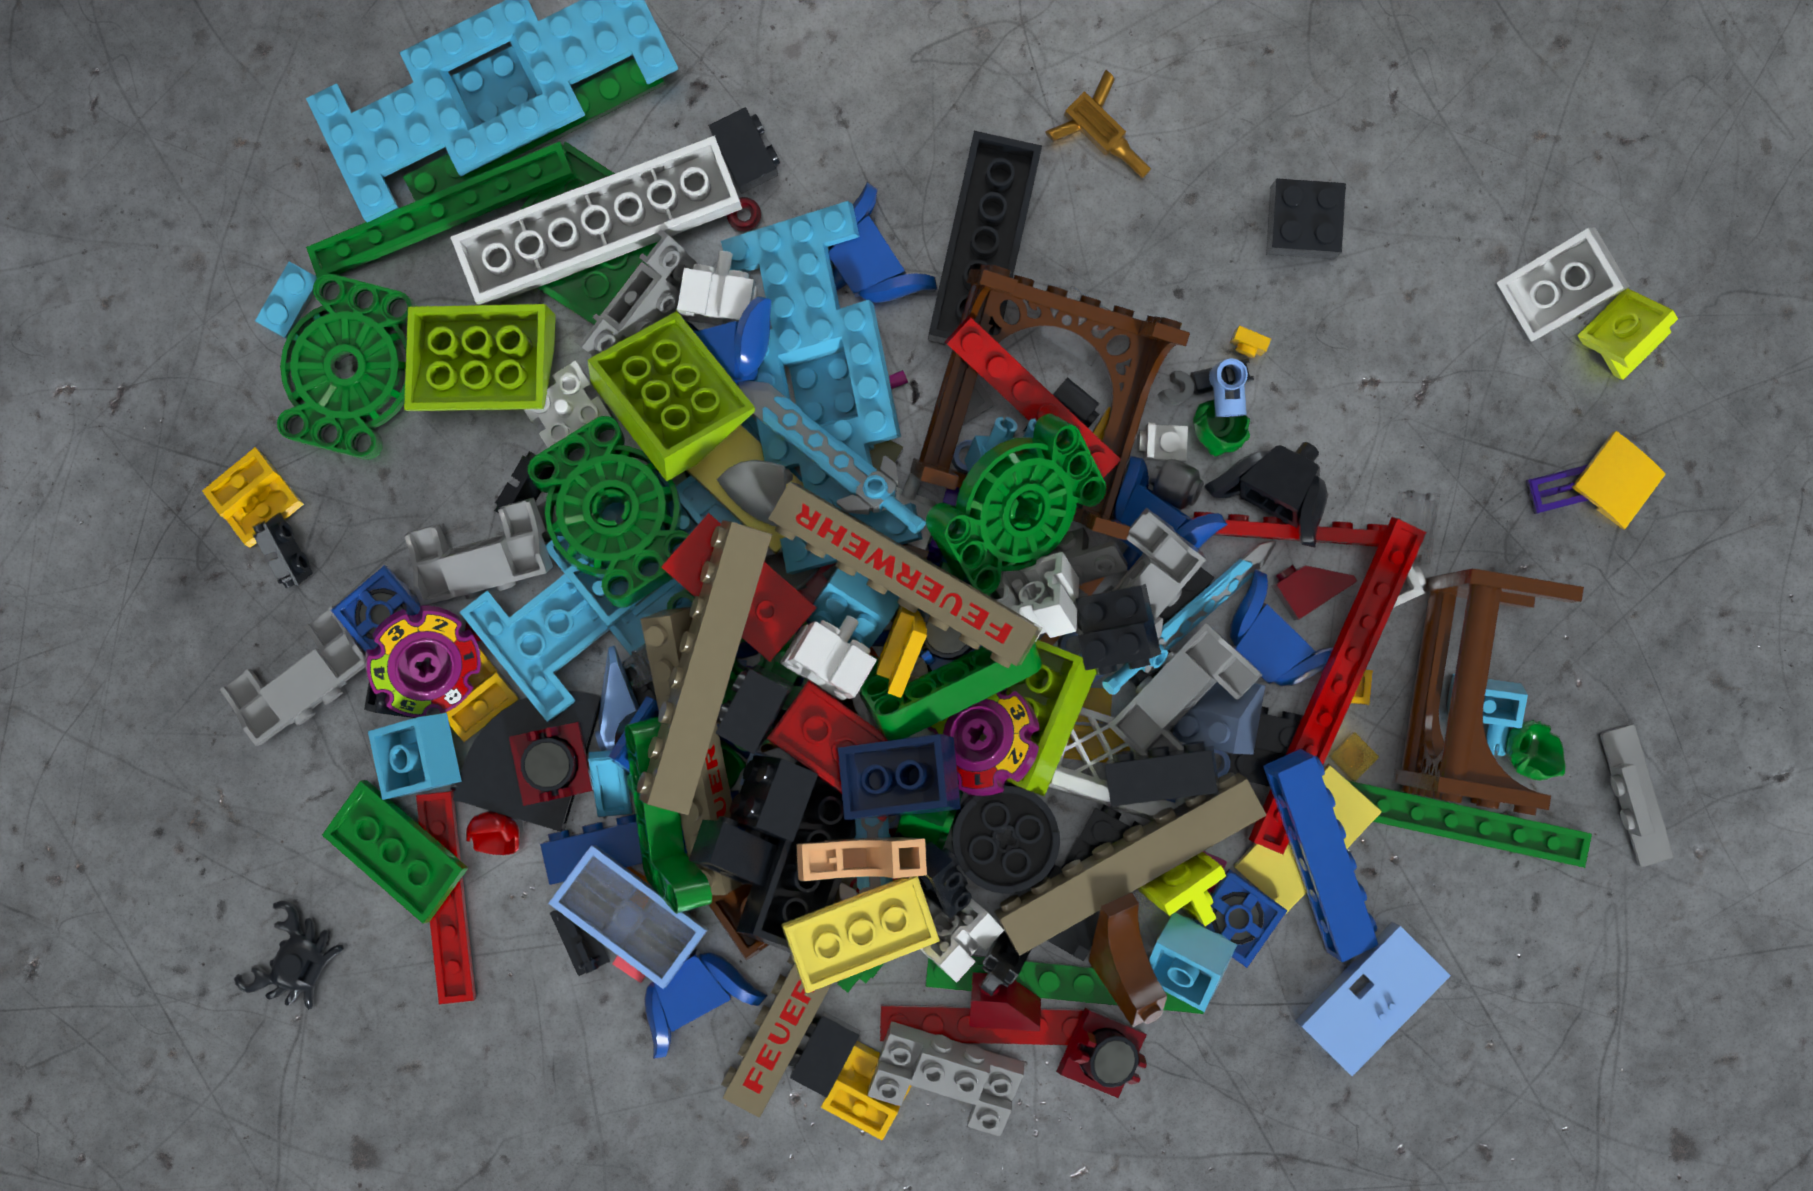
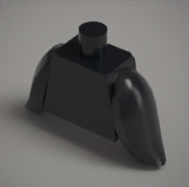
[1204,442,1328,548]

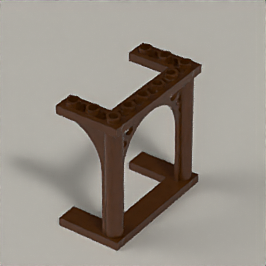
[910,264,1190,540]
[1393,568,1584,816]

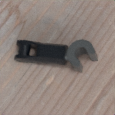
[1157,358,1254,406]

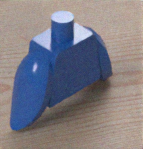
[829,182,938,303]
[684,296,771,386]
[1113,456,1228,571]
[1230,569,1334,687]
[644,949,768,1059]

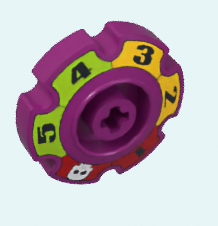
[365,605,481,717]
[927,688,1039,796]

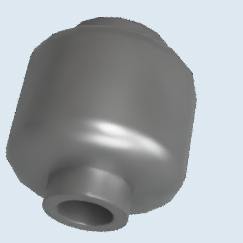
[1149,459,1204,510]

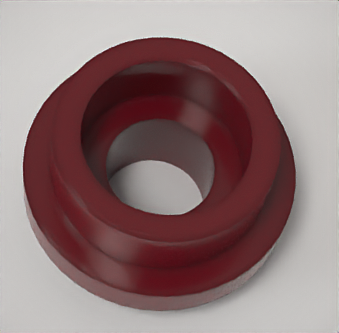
[727,197,761,232]

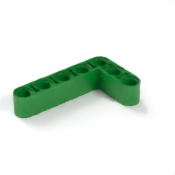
[858,642,1042,741]
[625,717,712,914]

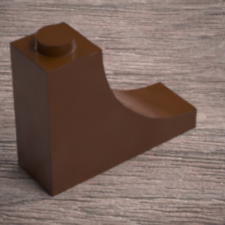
[1089,892,1167,1028]

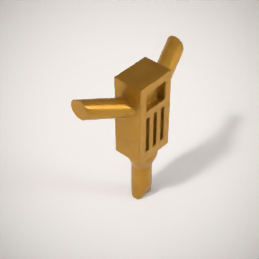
[1045,70,1151,179]

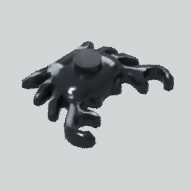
[234,901,344,1010]

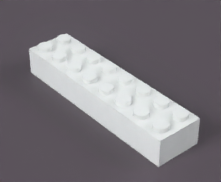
[451,136,742,305]

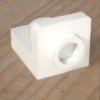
[1138,422,1188,462]

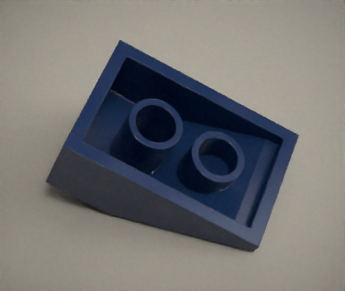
[838,734,961,820]

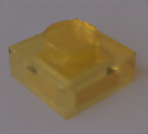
[1328,732,1379,781]

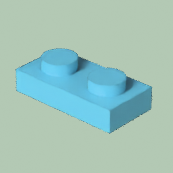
[255,261,317,339]

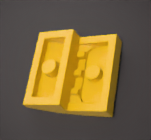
[1572,431,1666,530]
[202,447,304,548]
[876,605,927,698]
[445,645,519,742]
[821,1041,912,1140]

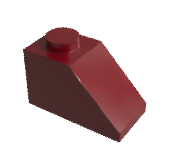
[1271,564,1357,620]
[970,972,1041,1031]

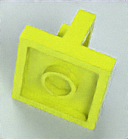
[1577,288,1678,380]
[1137,852,1226,926]

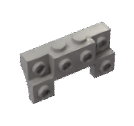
[574,229,697,356]
[404,498,553,606]
[1073,508,1207,665]
[220,606,366,746]
[1108,623,1263,755]
[867,1021,1024,1137]

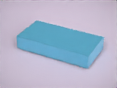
[588,750,633,817]

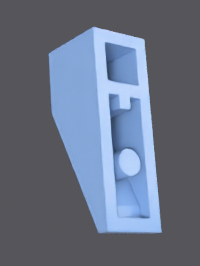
[595,646,639,751]

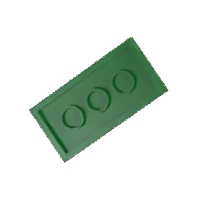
[322,780,468,924]

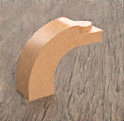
[797,837,927,881]

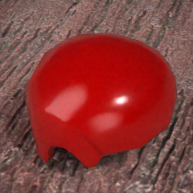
[466,811,520,855]

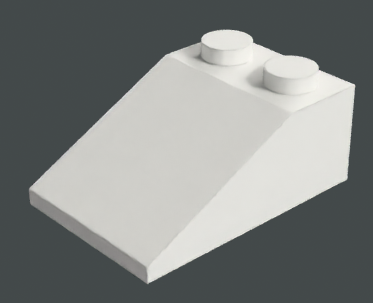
[1497,227,1630,342]

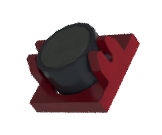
[509,722,594,806]
[1056,1007,1147,1098]

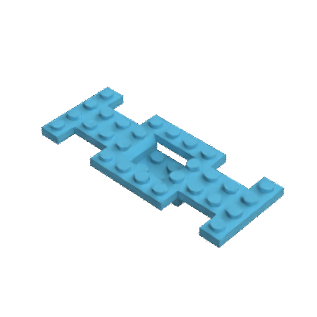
[306,0,678,223]
[721,201,923,575]
[460,415,803,723]

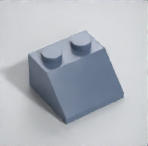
[1173,682,1266,754]

